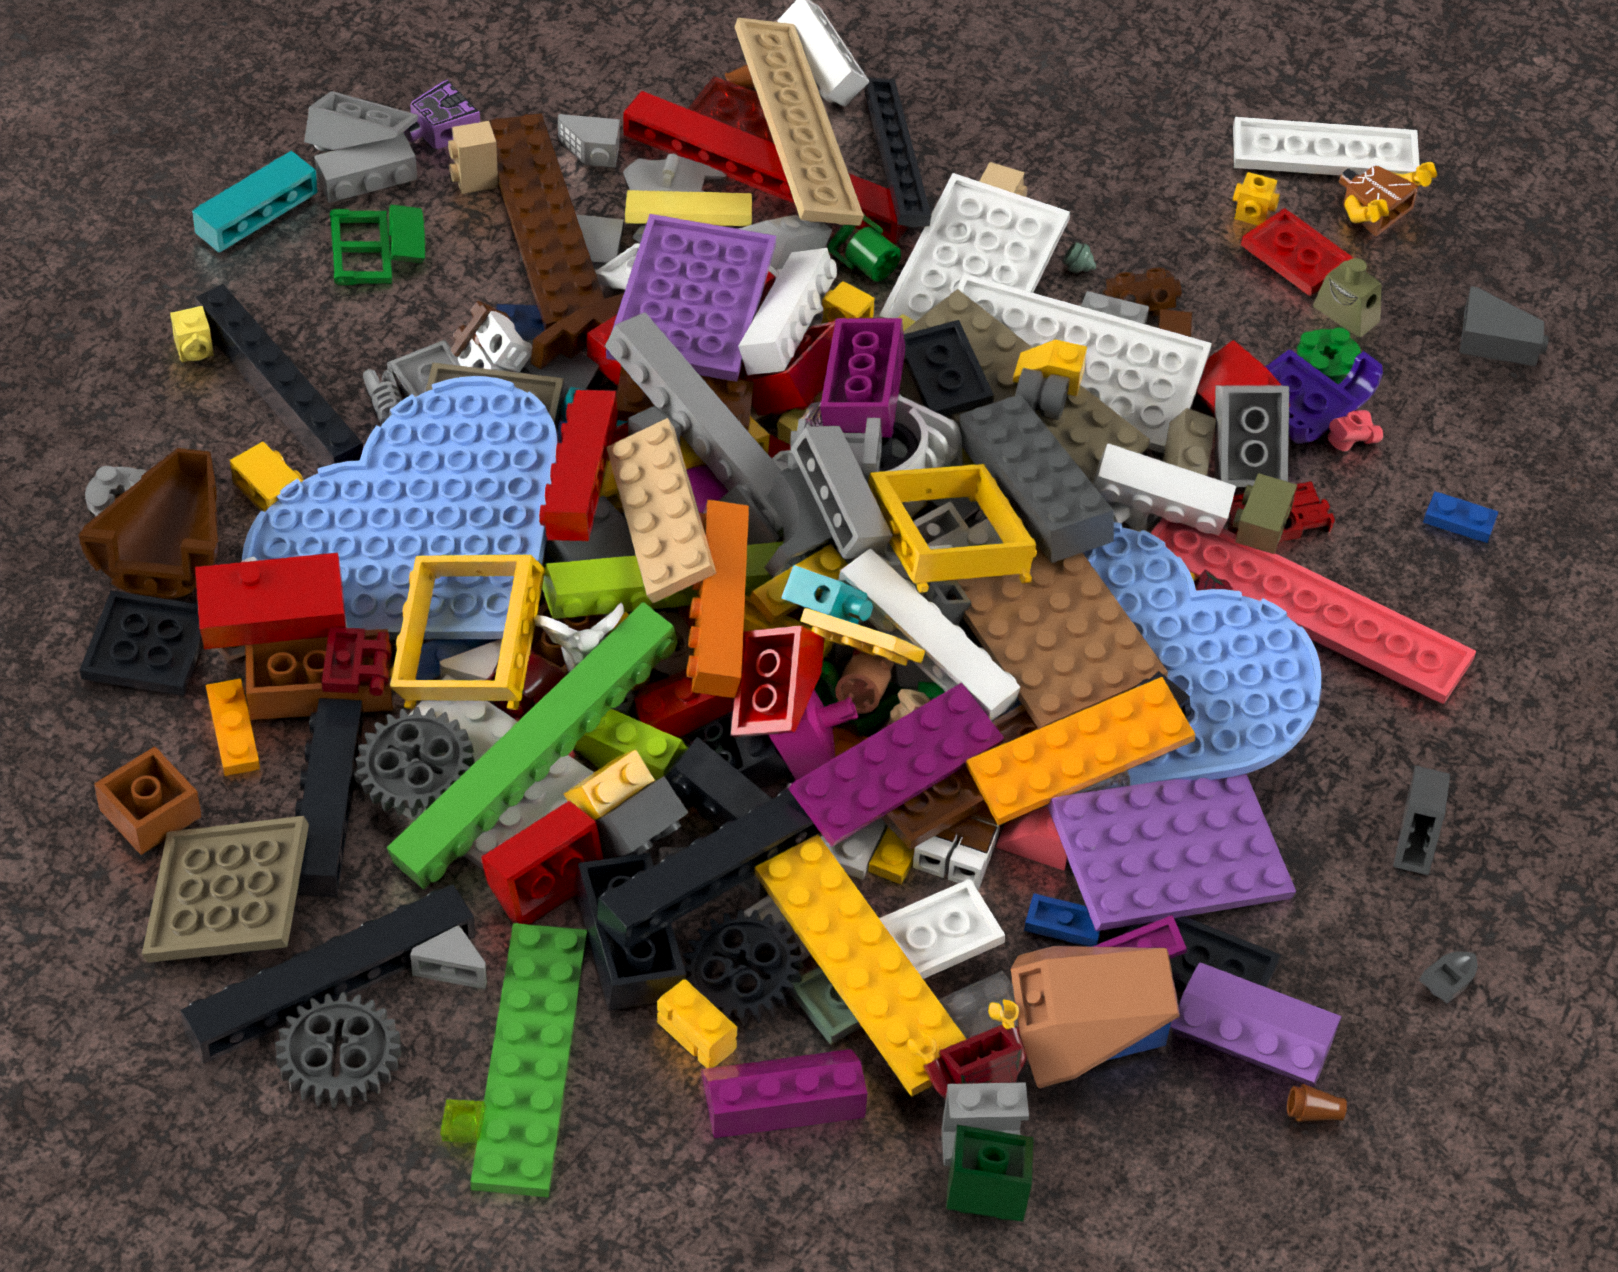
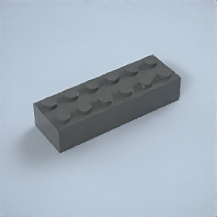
[960,394,1114,563]

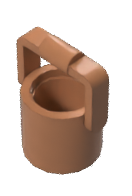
[835,653,894,714]

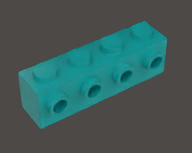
[192,151,318,253]

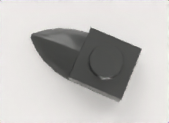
[1419,952,1477,1004]

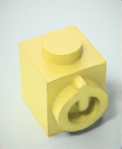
[170,306,214,363]

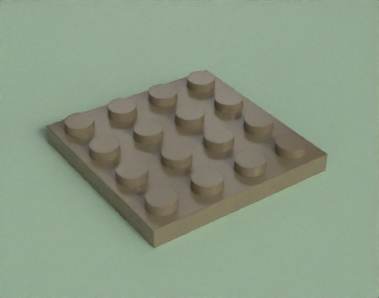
[142,816,309,963]

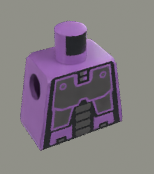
[403,80,480,149]

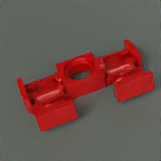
[1227,481,1335,542]

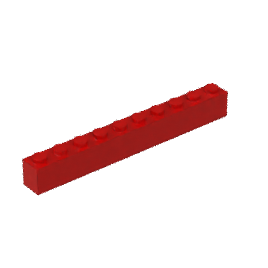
[623,91,908,245]

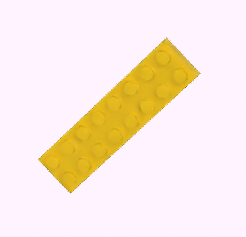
[755,835,966,1097]

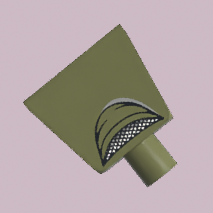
[1313,258,1382,338]

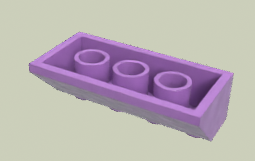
[1170,962,1342,1088]

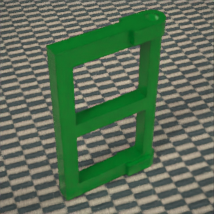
[329,209,392,285]

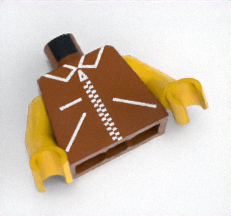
[1339,162,1438,236]

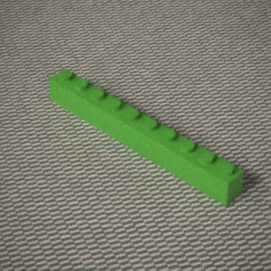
[387,602,678,890]

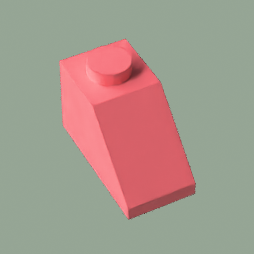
[996,807,1069,871]

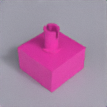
[769,690,858,780]

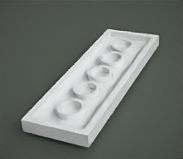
[1233,117,1420,176]

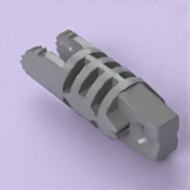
[363,369,402,424]

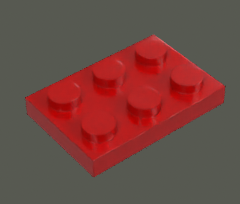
[1241,208,1353,296]

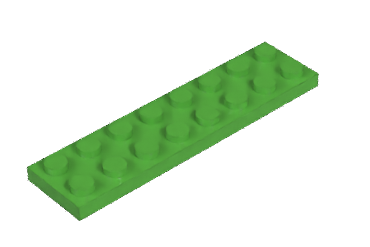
[470,923,587,1197]

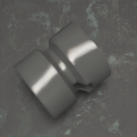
[1015,367,1070,420]

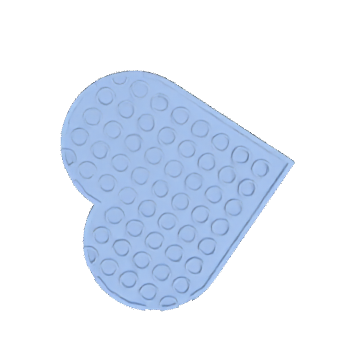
[242,376,560,640]
[1003,522,1321,807]

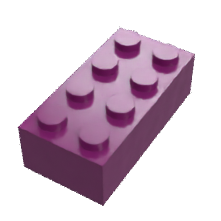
[820,318,905,438]

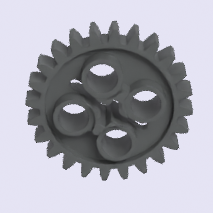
[356,707,475,817]
[275,992,401,1108]

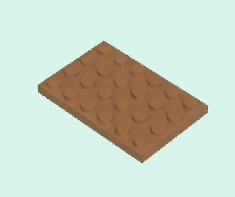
[946,544,1168,729]

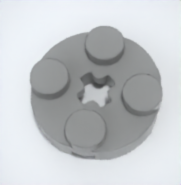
[85,466,147,517]

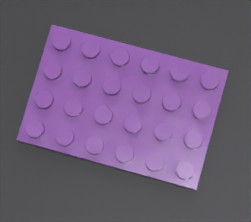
[606,214,776,382]
[1047,774,1296,931]

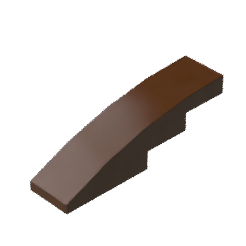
[530,293,624,369]

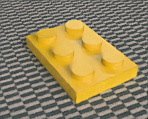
[800,608,925,666]

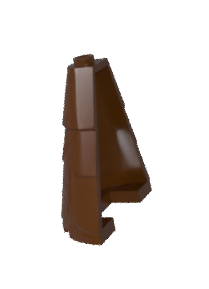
[78,448,219,599]

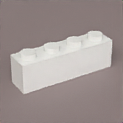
[777,0,870,107]
[1093,444,1236,536]

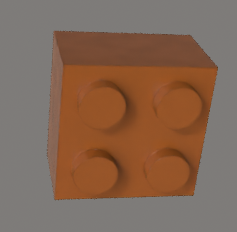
[94,746,202,855]

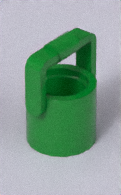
[828,214,901,282]

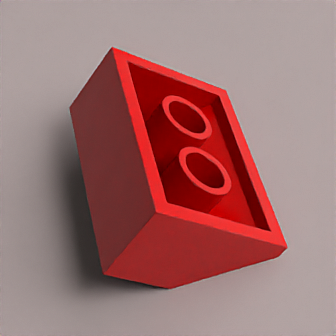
[635,669,735,738]
[481,800,604,924]

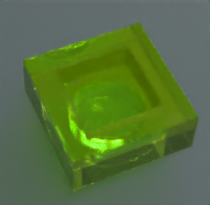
[440,1099,486,1143]

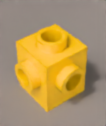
[1233,172,1280,225]

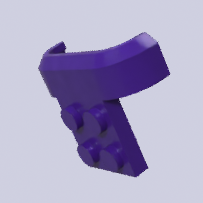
[1265,349,1383,444]

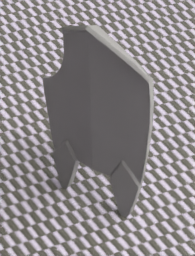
[623,154,727,192]

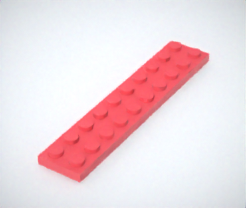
[1151,517,1476,705]

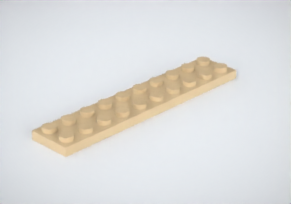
[735,17,864,226]

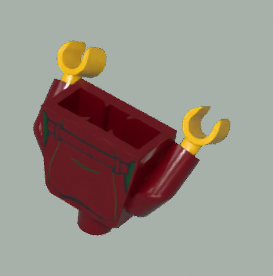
[907,999,1027,1100]

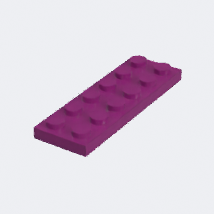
[789,682,1005,847]

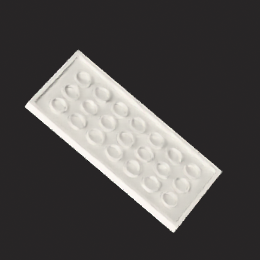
[957,273,1212,453]

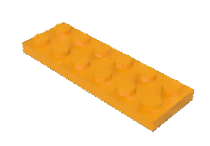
[966,677,1195,825]

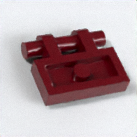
[321,627,393,696]

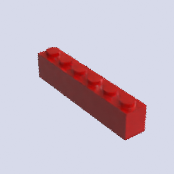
[539,390,619,541]

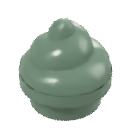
[1062,241,1096,273]

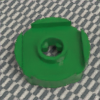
[1296,327,1361,384]

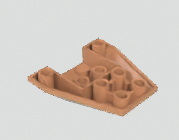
[1011,946,1180,1088]

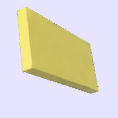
[625,190,752,227]

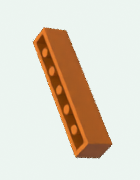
[686,500,749,698]

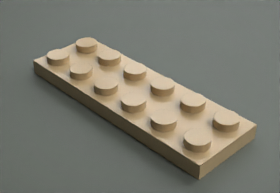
[607,418,716,603]

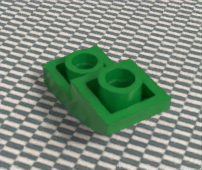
[389,204,425,264]

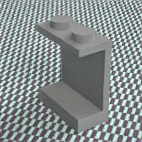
[941,1082,1029,1166]

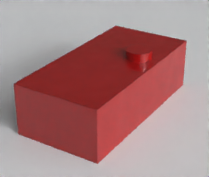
[195,552,346,650]

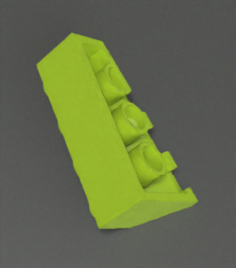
[574,709,686,782]

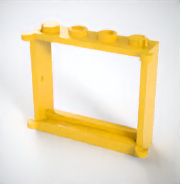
[868,464,1037,593]
[389,555,545,710]

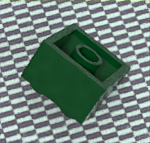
[946,1124,1033,1222]

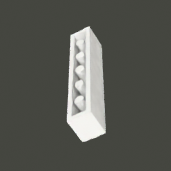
[738,248,837,375]
[838,548,1021,721]

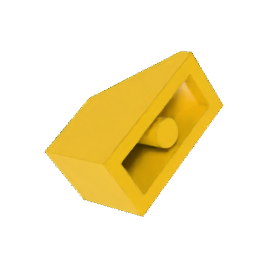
[1012,340,1087,396]

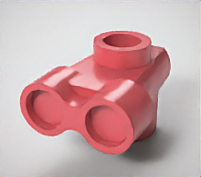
[1328,410,1383,451]

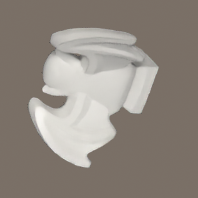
[534,602,624,672]

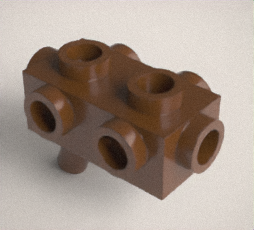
[1102,267,1182,316]

